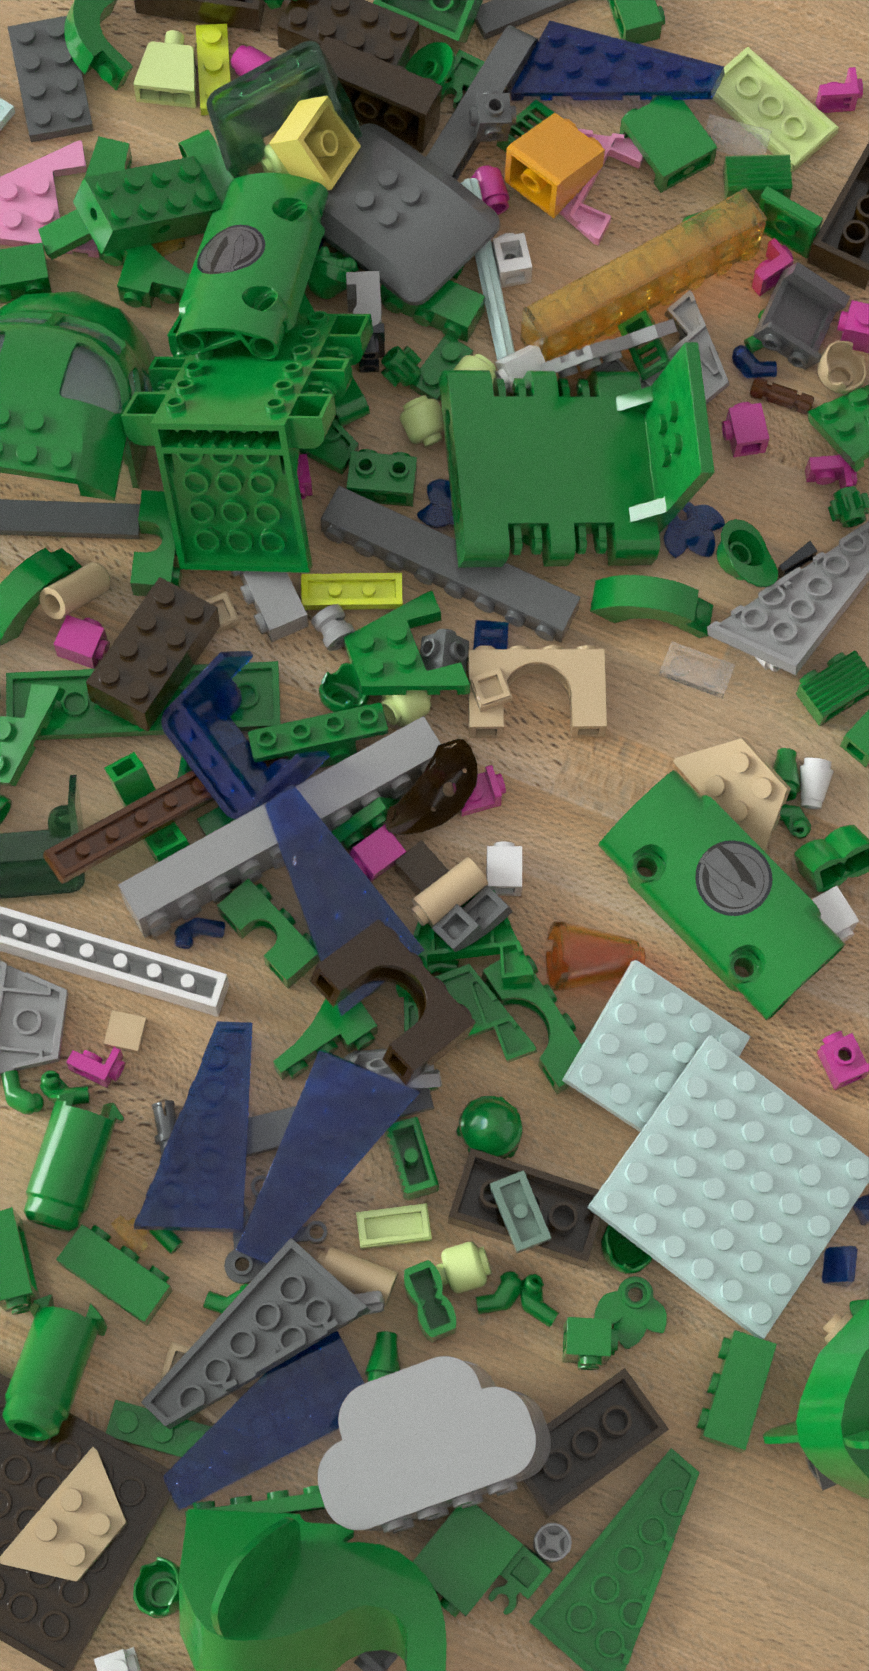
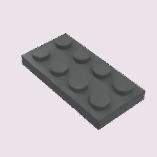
[7,16,94,142]

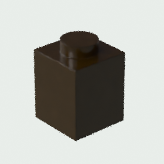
[395,840,449,895]

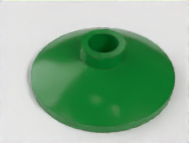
[405,42,455,86]

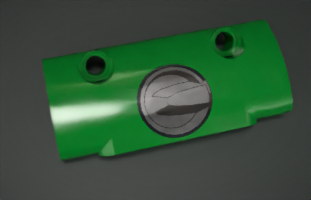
[175,173,328,360]
[598,770,846,1021]

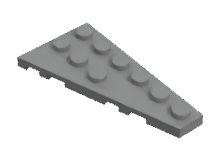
[707,521,869,675]

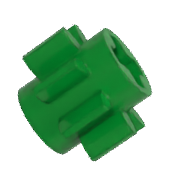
[381,346,422,387]
[828,486,869,528]

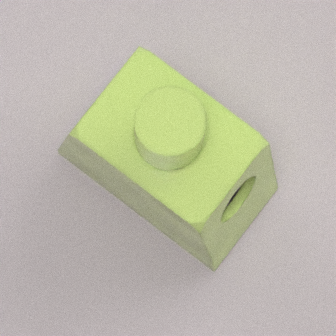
[133,30,197,108]

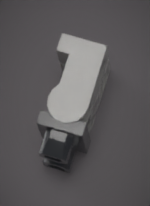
[346,271,385,373]

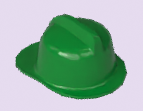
[716,519,778,588]

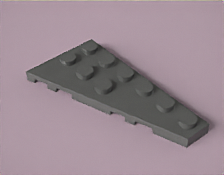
[141,1238,371,1429]

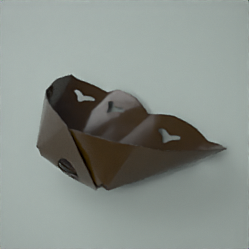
[385,739,478,835]

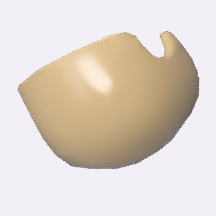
[817,340,867,394]

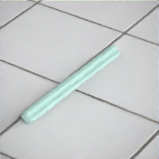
[461,178,515,360]

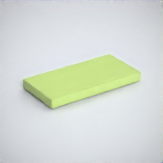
[703,47,839,172]

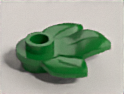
[594,1276,667,1349]

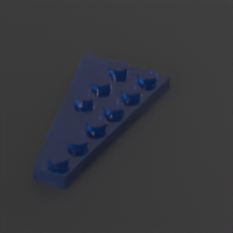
[510,20,725,101]
[264,783,424,1017]
[133,1021,253,1233]
[236,1049,421,1263]
[163,1331,365,1511]

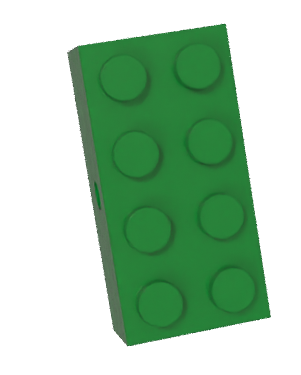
[73,156,222,255]

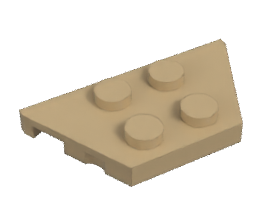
[673,738,791,854]
[0,1447,127,1582]

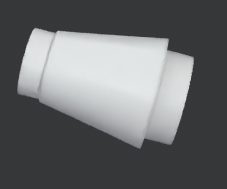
[800,758,834,810]

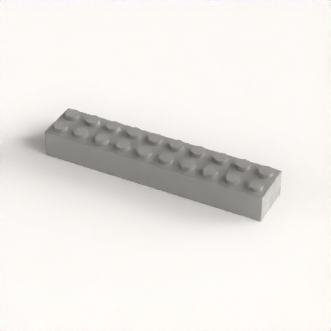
[118,716,441,938]

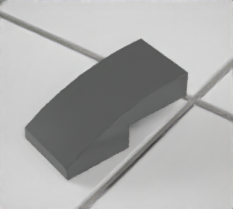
[432,885,513,952]

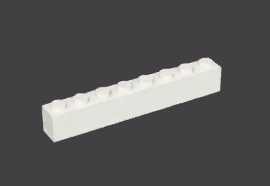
[0,906,229,1017]

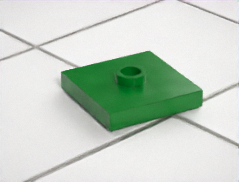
[754,186,823,258]

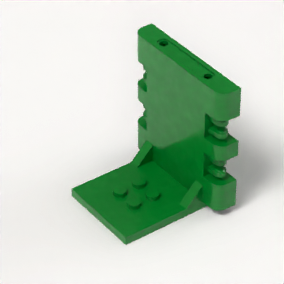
[121,311,373,573]
[439,342,715,568]

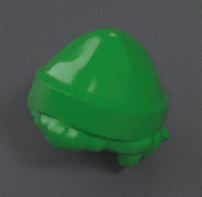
[307,246,359,300]
[456,1096,523,1159]

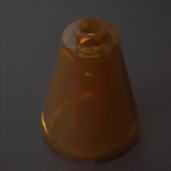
[546,921,646,991]

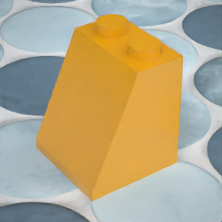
[504,113,605,218]

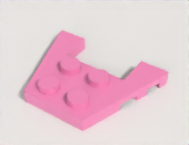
[559,129,644,245]
[0,140,99,258]

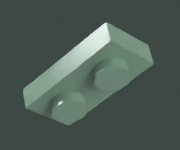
[490,1170,551,1253]

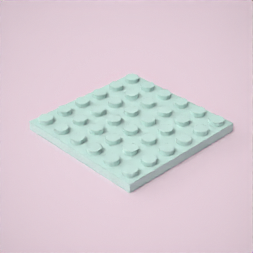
[587,1036,869,1339]

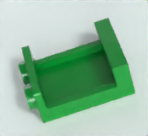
[620,89,717,193]
[413,1505,523,1618]

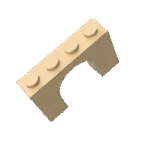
[468,645,607,738]

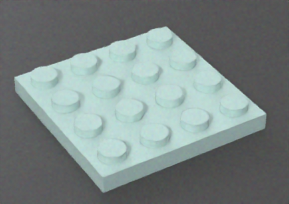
[562,960,750,1132]

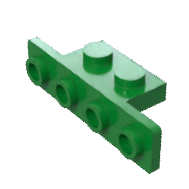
[248,703,388,774]

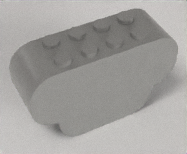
[318,1356,551,1534]

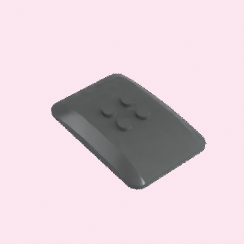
[320,123,500,306]

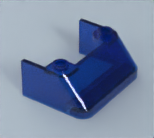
[161,651,330,819]

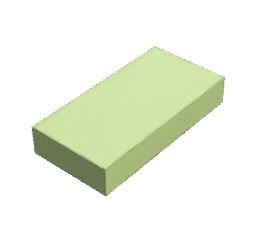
[356,1203,432,1250]

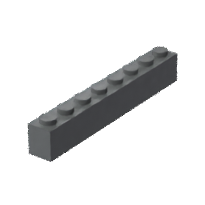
[321,486,580,643]

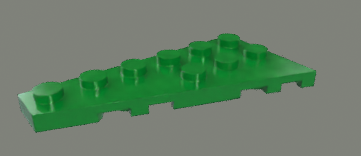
[529,1448,700,1671]

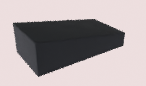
[778,541,817,578]

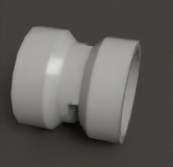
[311,604,355,651]
[533,1523,572,1563]

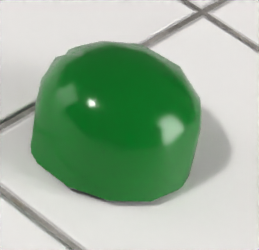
[318,663,370,712]
[601,1224,653,1274]
[133,1557,180,1619]

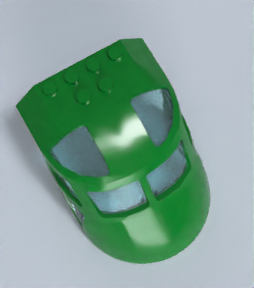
[0,291,155,501]

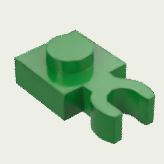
[441,49,484,109]
[488,1544,553,1615]

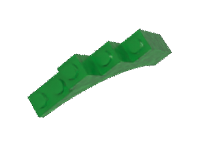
[85,136,190,308]
[273,852,388,1080]

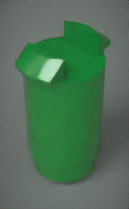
[23,1089,124,1233]
[2,1294,107,1441]

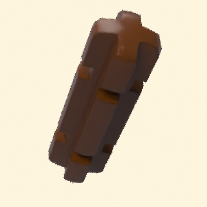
[750,377,814,414]

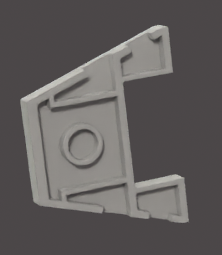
[593,290,729,404]
[541,319,677,378]
[0,961,69,1075]

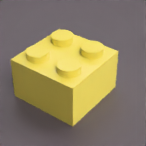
[269,96,361,191]

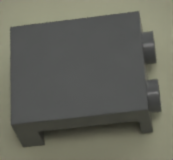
[753,262,850,370]

